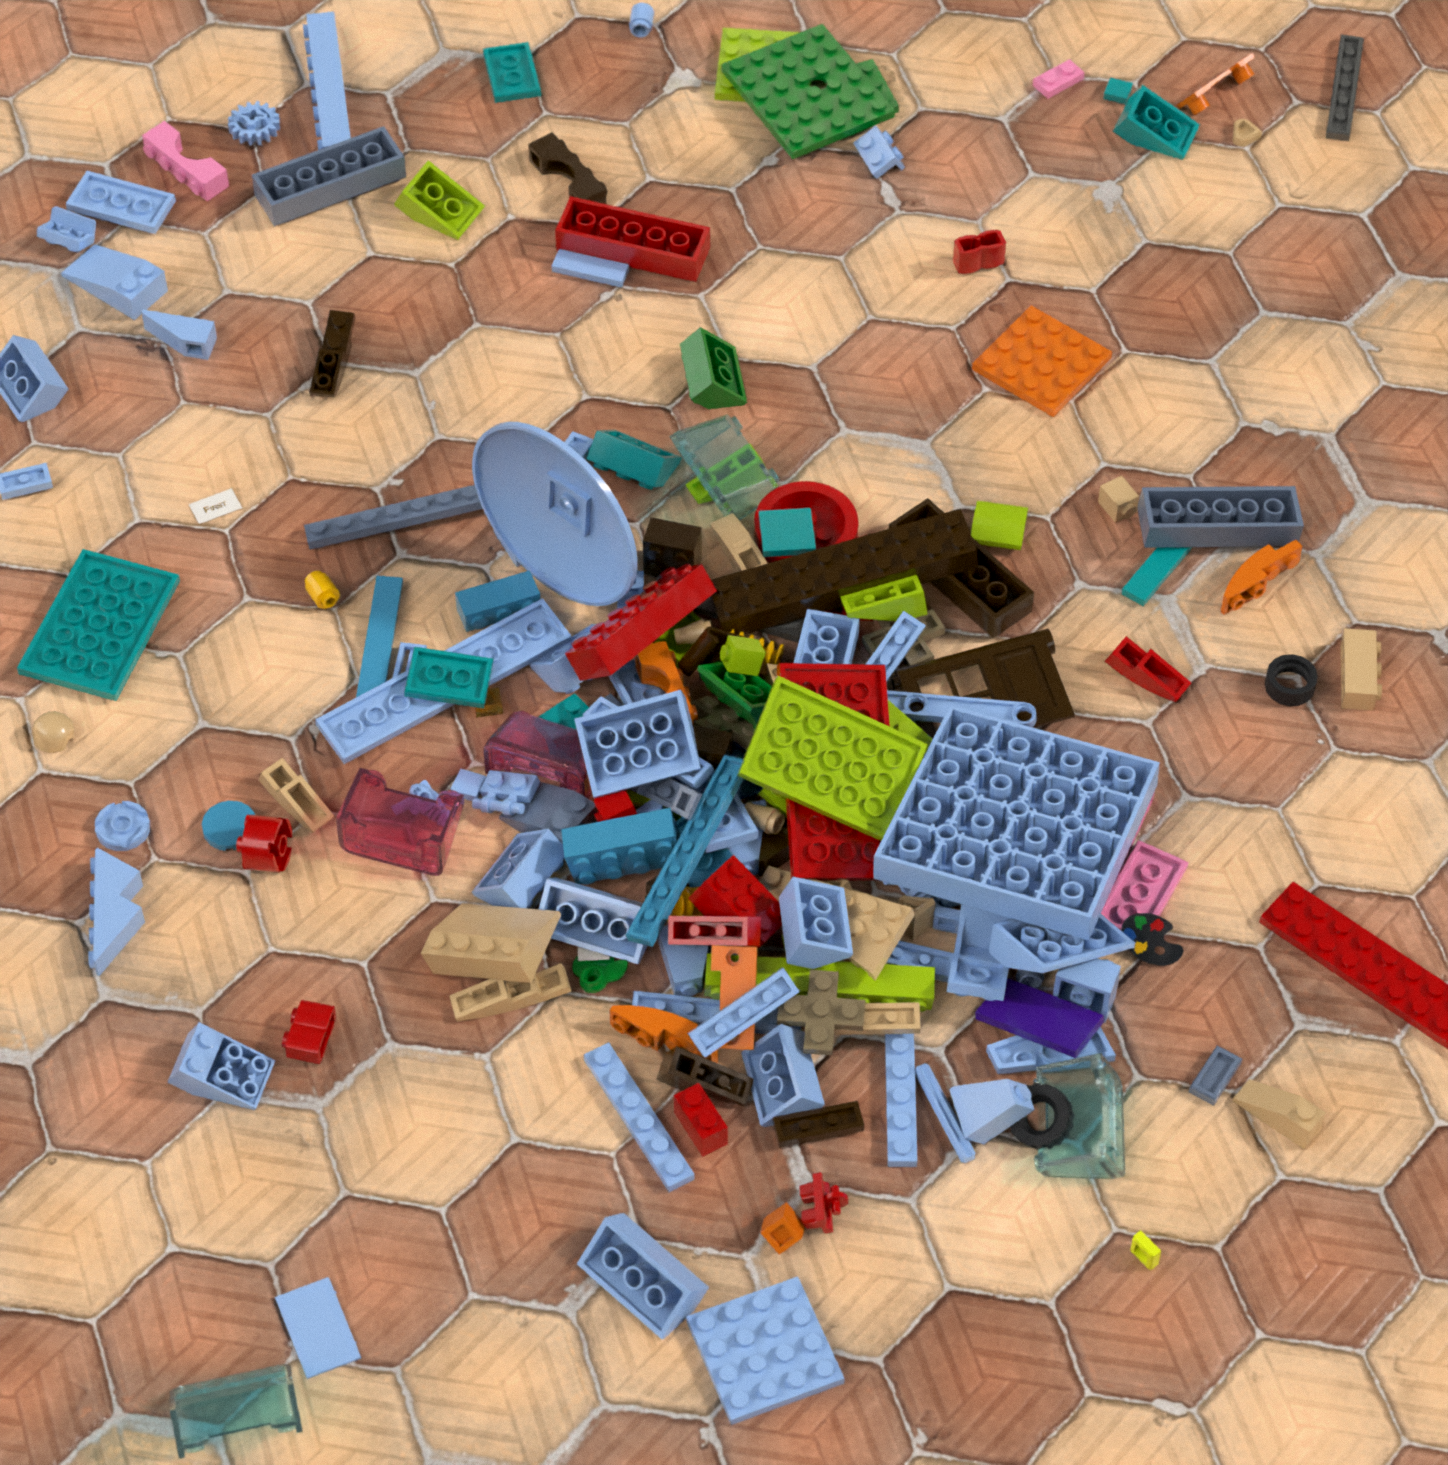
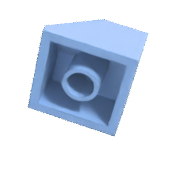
[1053,958,1121,1023]

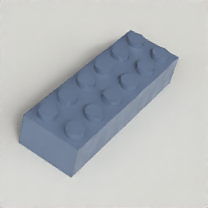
[252,126,406,226]
[1137,486,1304,548]

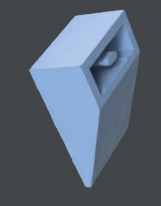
[168,1022,275,1110]

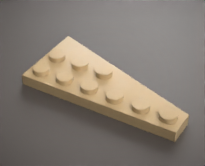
[759,866,915,981]

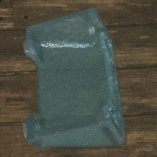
[669,414,780,521]
[1033,1053,1125,1179]

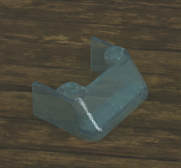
[169,1364,303,1459]

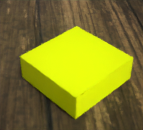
[1130,1230,1161,1270]

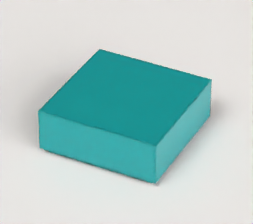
[1103,77,1133,105]

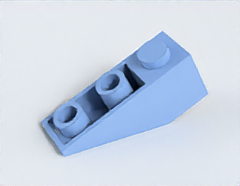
[141,309,217,360]

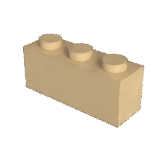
[1340,628,1382,711]

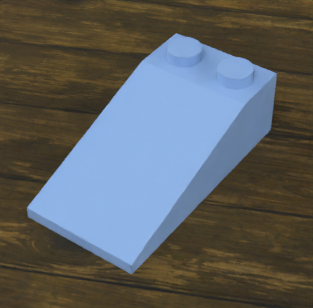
[61,244,168,320]

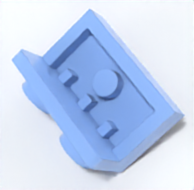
[853,126,905,179]
[37,206,96,252]

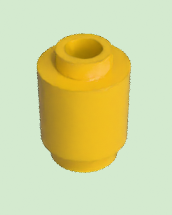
[305,571,340,609]

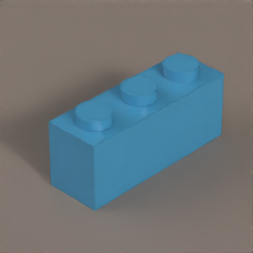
[455,570,541,632]

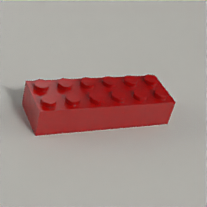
[555,196,710,282]
[565,564,717,681]

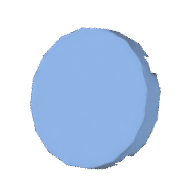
[95,801,150,851]

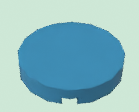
[202,800,255,851]

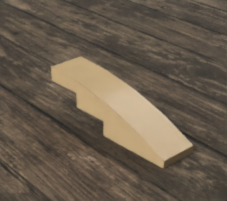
[450,963,571,1021]

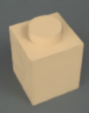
[1098,476,1139,523]

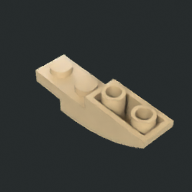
[710,513,767,572]

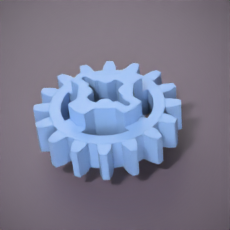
[228,101,280,146]

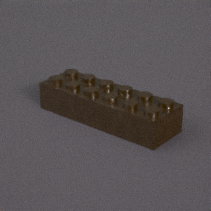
[889,498,1034,639]

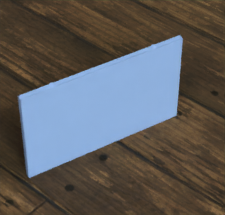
[275,1277,361,1379]

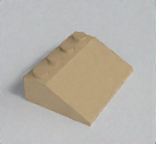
[421,903,561,983]

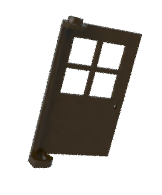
[891,628,1075,739]

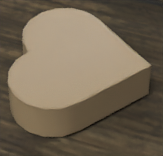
[1232,119,1262,147]

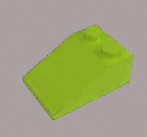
[393,160,485,240]

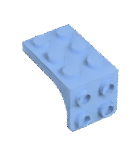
[946,904,1012,1001]

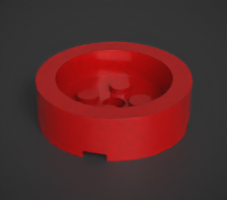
[754,481,858,563]

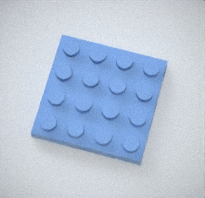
[686,1276,845,1425]

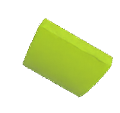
[971,500,1028,550]

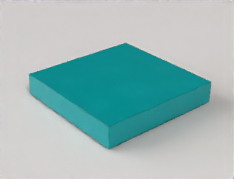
[758,508,816,557]

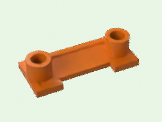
[1176,53,1255,116]
[711,945,757,1050]

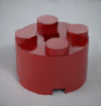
[236,815,292,873]

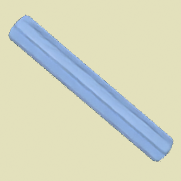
[915,1063,975,1163]

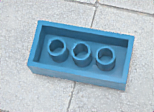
[561,808,681,885]

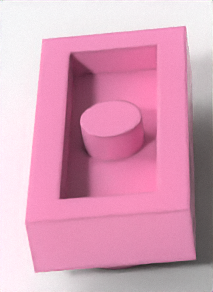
[1033,59,1085,99]

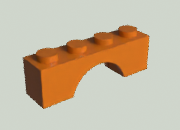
[635,641,698,725]

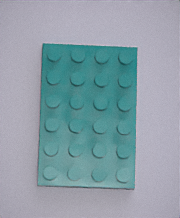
[17,549,180,701]

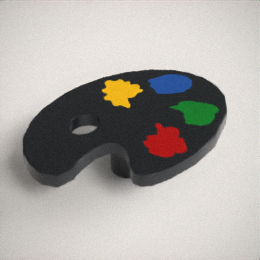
[1121,913,1184,966]

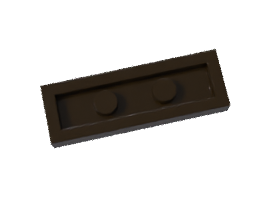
[772,1101,865,1148]

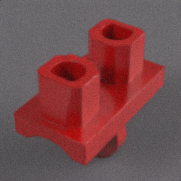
[799,1172,849,1234]

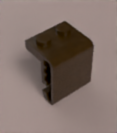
[678,626,767,681]

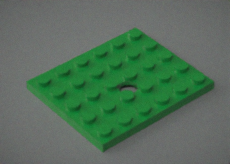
[721,23,895,159]

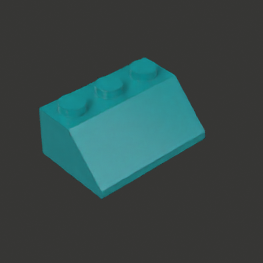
[587,430,682,490]

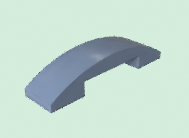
[630,778,702,820]

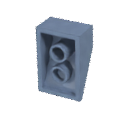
[499,782,597,859]

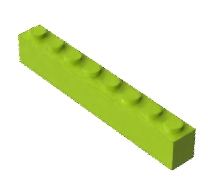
[704,953,935,1012]

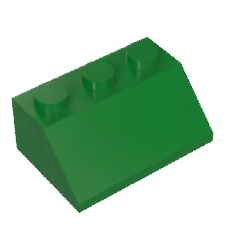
[680,327,747,409]
[697,662,772,729]

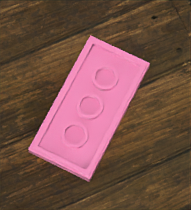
[1101,840,1189,930]

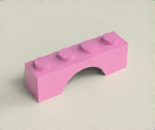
[142,121,229,201]

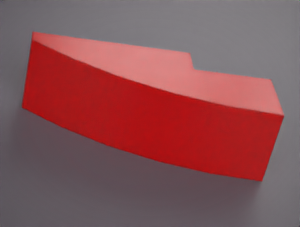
[1104,636,1192,702]

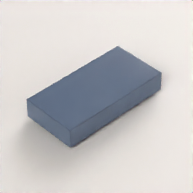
[1189,1045,1242,1106]

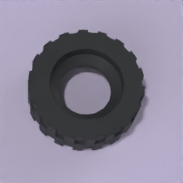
[1010,1083,1075,1150]

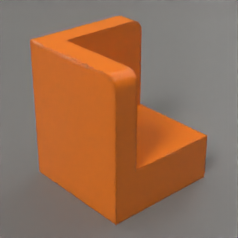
[760,1202,805,1255]

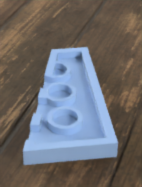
[986,1027,1116,1074]

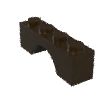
[528,132,608,204]

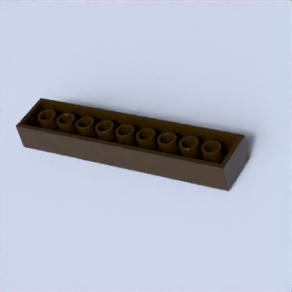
[710,508,978,635]

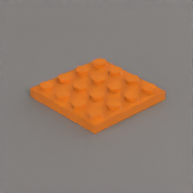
[972,305,1112,417]

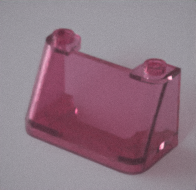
[483,711,592,799]
[336,768,464,876]

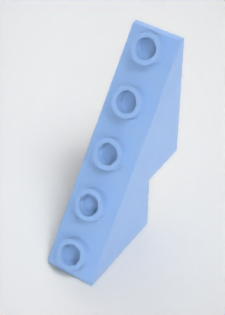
[88,848,145,976]

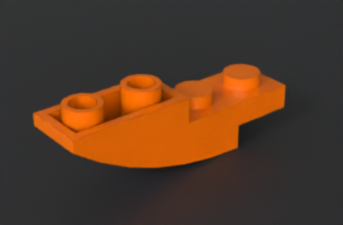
[1221,540,1303,615]
[610,1005,718,1063]

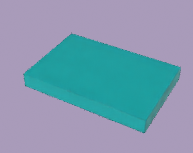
[483,42,541,103]
[404,647,493,709]

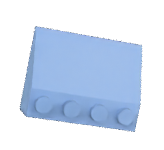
[574,690,701,798]
[989,914,1135,973]

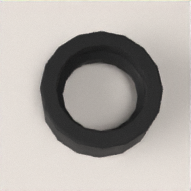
[1264,654,1318,706]

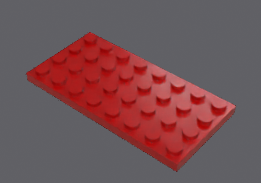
[777,663,890,881]

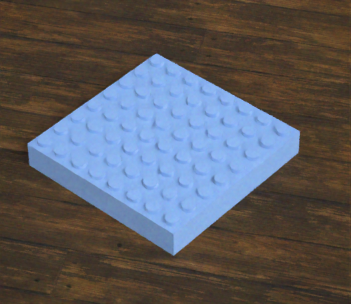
[873,705,1160,941]

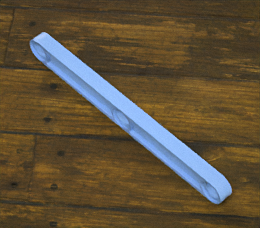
[887,690,1037,727]

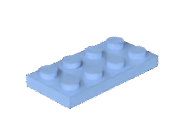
[66,171,176,234]

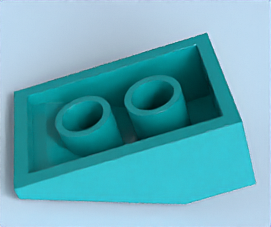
[1113,85,1200,160]

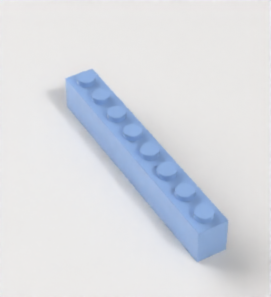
[303,12,350,150]

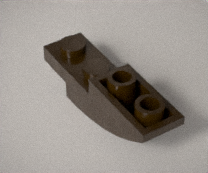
[309,310,356,398]

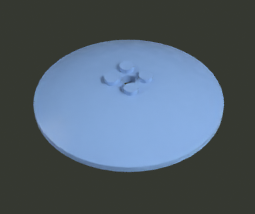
[472,422,637,606]

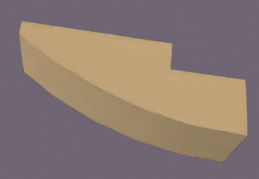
[259,758,335,833]

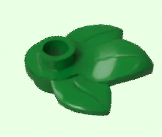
[572,956,628,993]

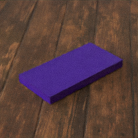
[975,978,1104,1058]

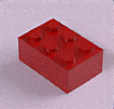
[688,855,782,949]

